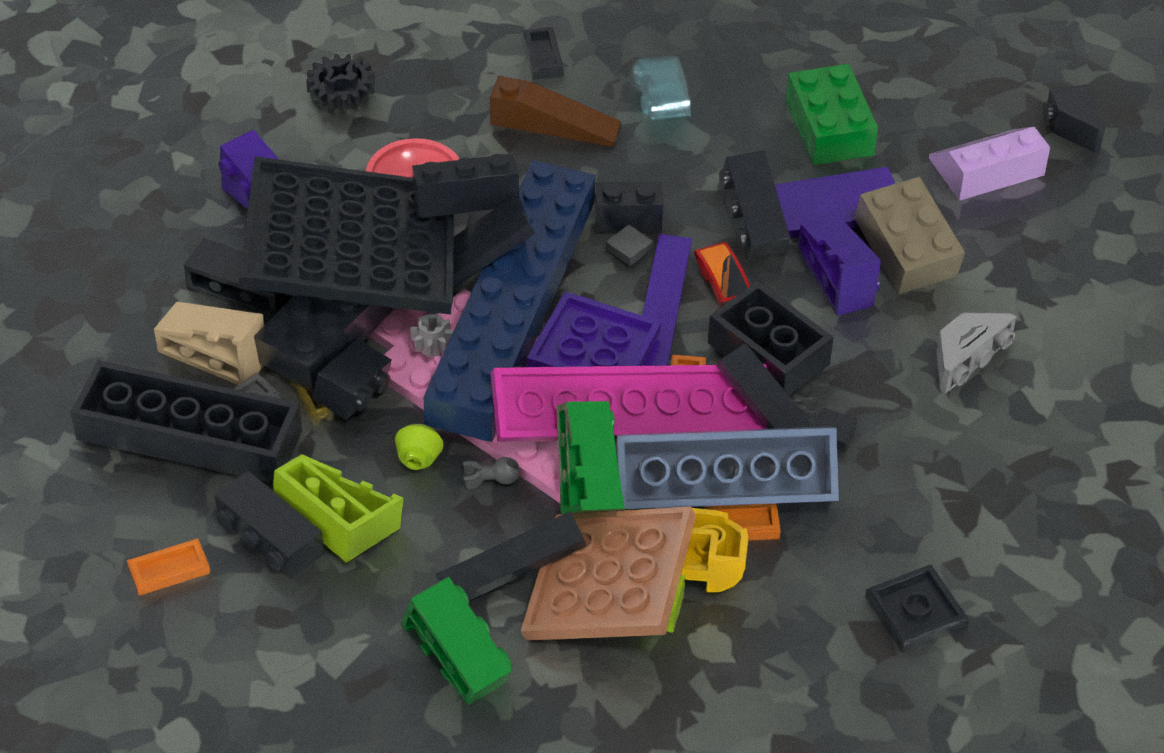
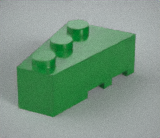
[557,401,625,514]
[400,577,513,705]

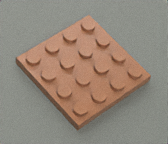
[521,506,696,641]

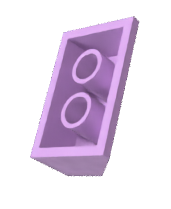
[929,127,1050,201]

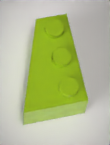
[273,454,404,563]

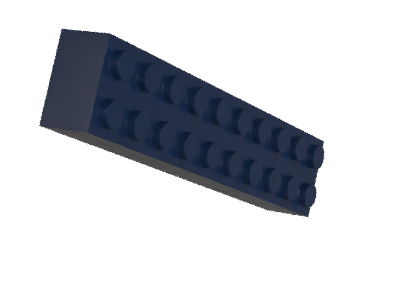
[423,160,596,442]

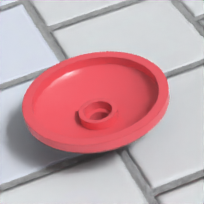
[366,138,460,178]

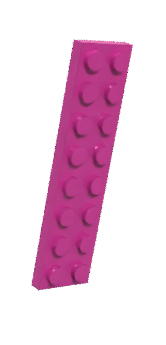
[490,364,767,442]

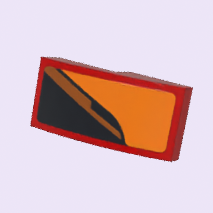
[694,242,750,307]

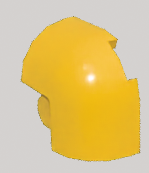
[681,508,748,593]

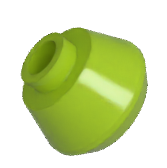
[395,424,443,470]

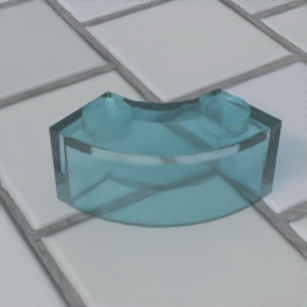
[633,55,691,121]

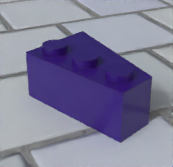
[798,214,881,316]

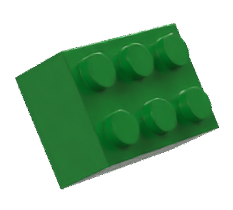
[786,63,878,165]

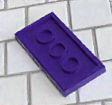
[775,167,896,239]

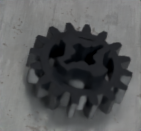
[306,53,375,111]

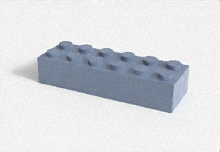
[614,426,839,509]

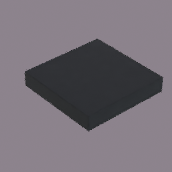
[865,564,969,653]

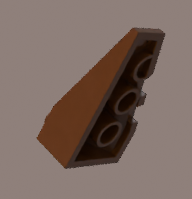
[490,76,621,147]

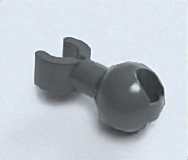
[463,457,520,489]

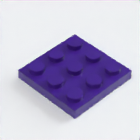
[526,291,661,367]

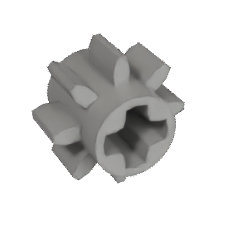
[410,314,454,357]

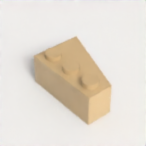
[154,302,264,385]

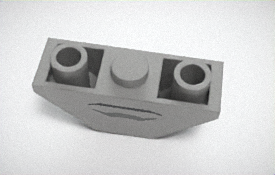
[936,313,1016,394]

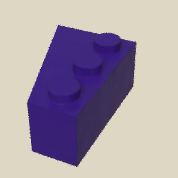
[218,129,280,209]

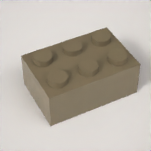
[854,176,965,295]

